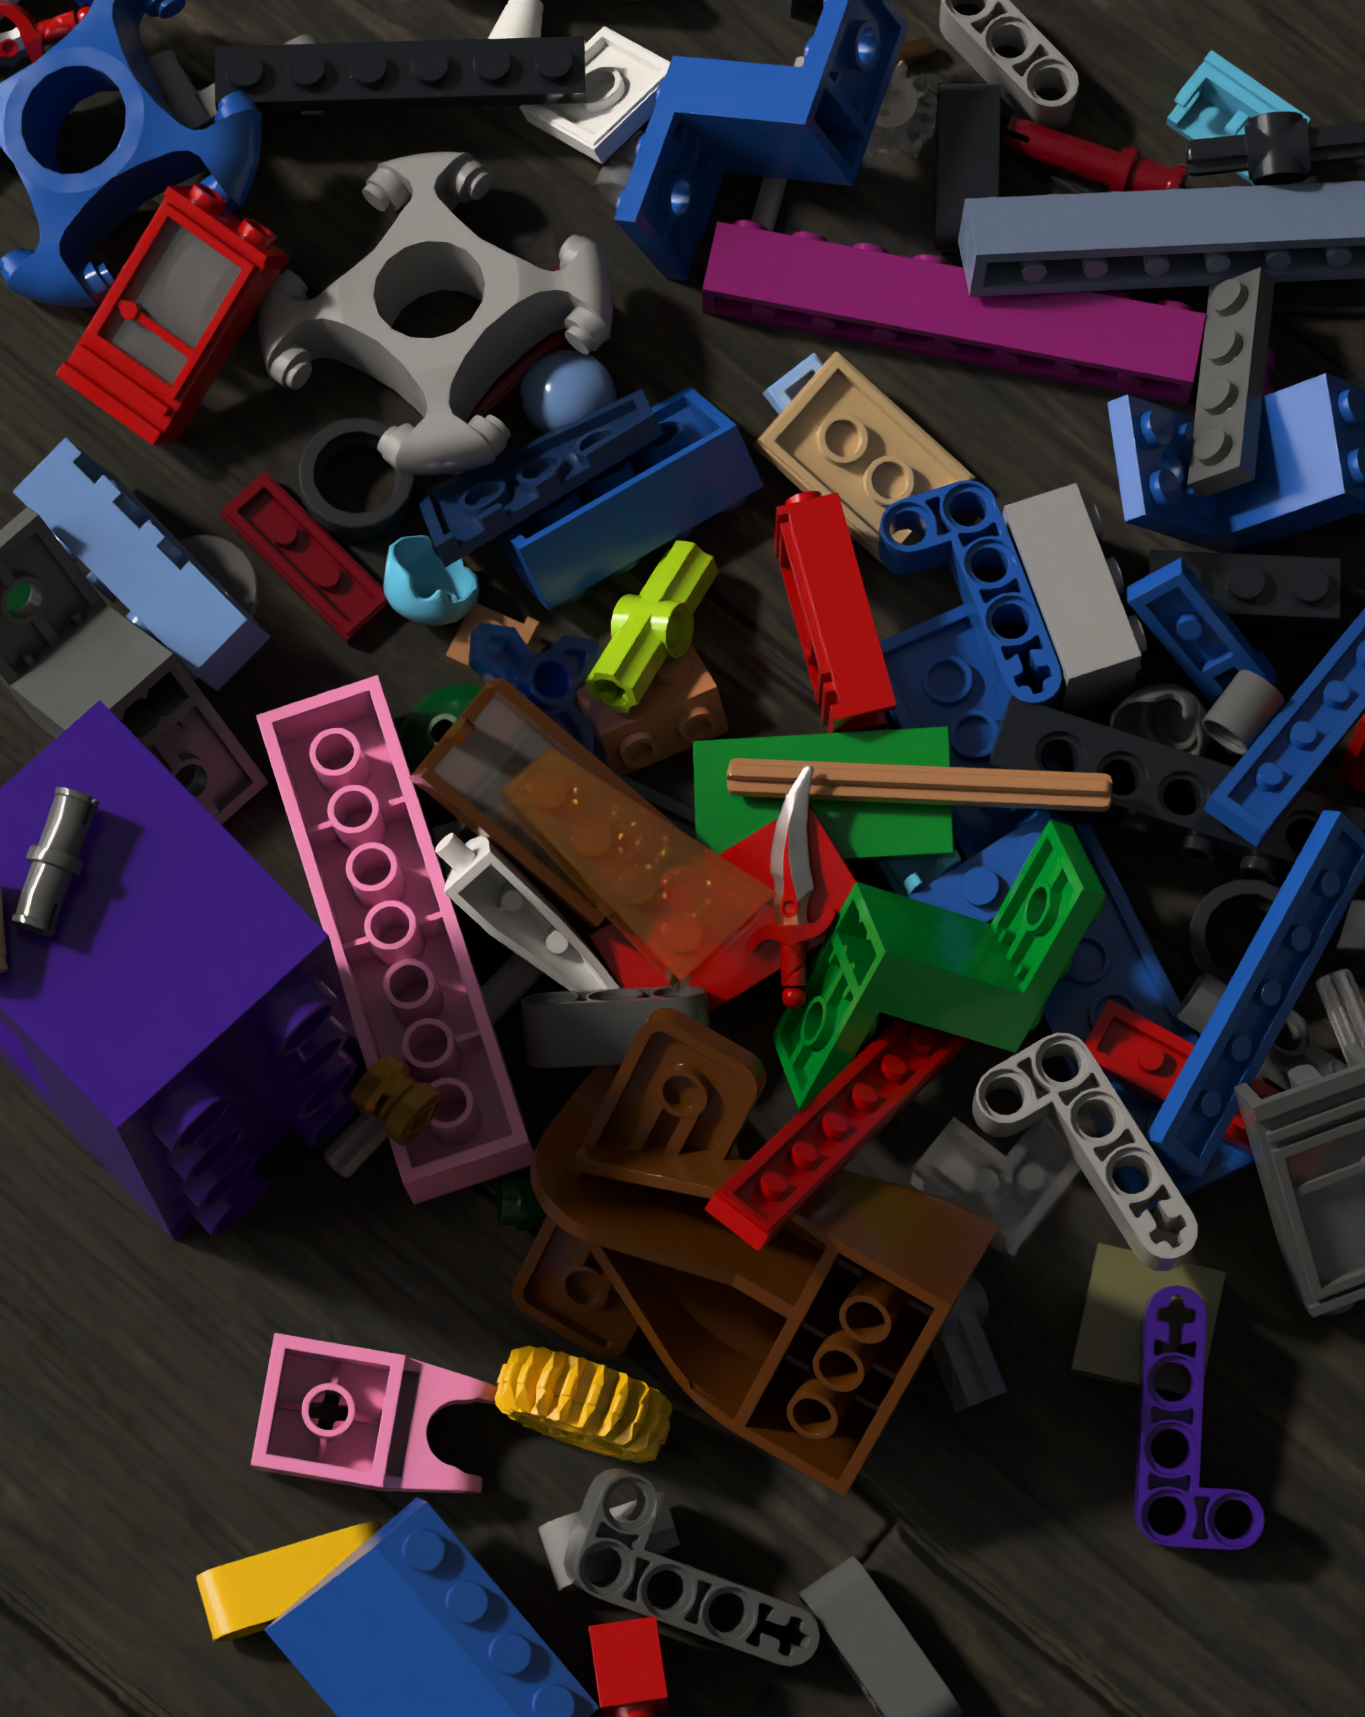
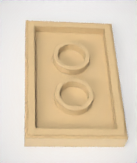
[752,351,975,571]

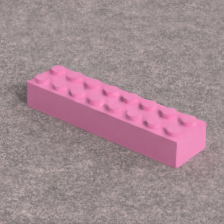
[256,675,534,1204]

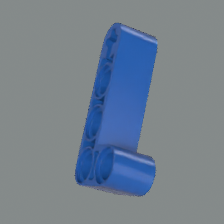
[878,480,1062,710]

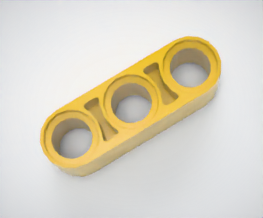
[196,1521,383,1642]

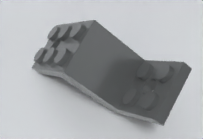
[0,507,269,825]

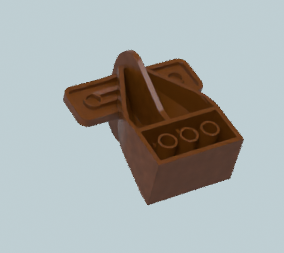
[511,1008,1000,1497]

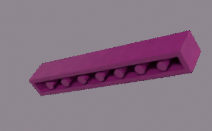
[702,220,1206,405]

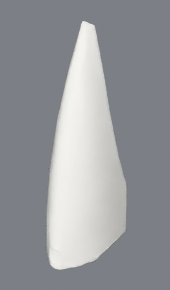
[435,833,621,991]

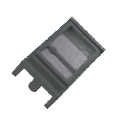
[1234,1042,1365,1318]

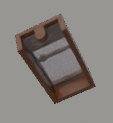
[409,677,678,927]

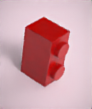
[589,1616,668,1717]

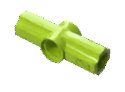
[585,540,718,714]

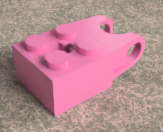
[251,1333,498,1494]

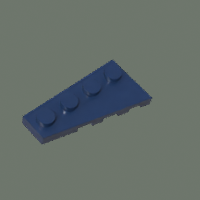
[415,389,663,568]

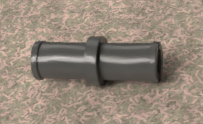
[10,787,100,937]

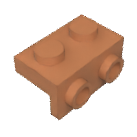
[575,643,729,775]

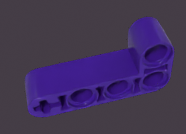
[1134,1285,1265,1550]

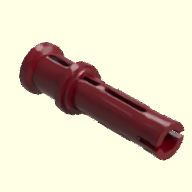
[1001,114,1189,192]

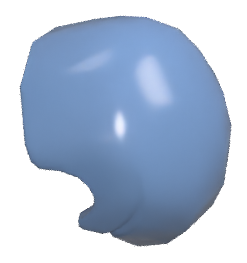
[520,349,617,435]

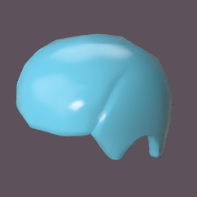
[384,535,479,626]

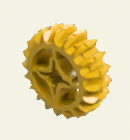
[494,1346,673,1463]

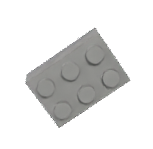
[1002,483,1147,714]

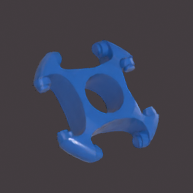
[0,0,263,308]

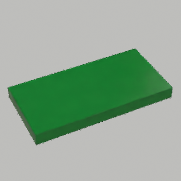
[693,726,955,868]

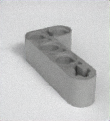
[972,1033,1198,1271]

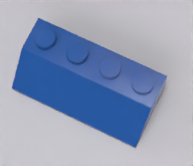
[495,386,764,610]

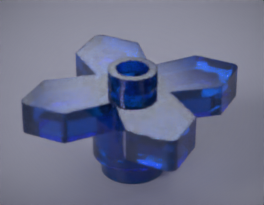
[469,623,599,766]

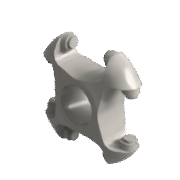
[258,152,613,475]

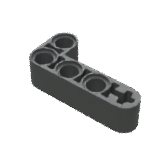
[563,1468,820,1667]

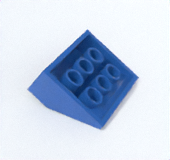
[264,1497,600,1717]

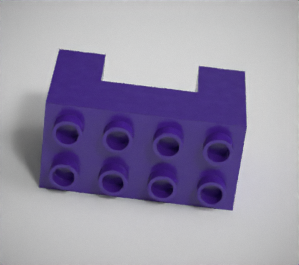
[0,700,365,1241]

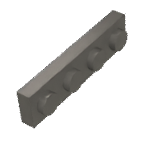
[1187,267,1275,498]

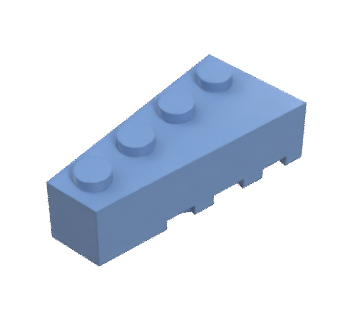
[13,437,271,691]

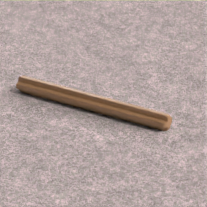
[727,758,1113,812]

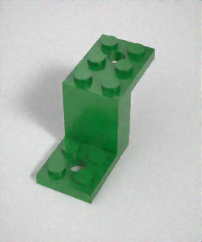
[771,819,1106,1110]

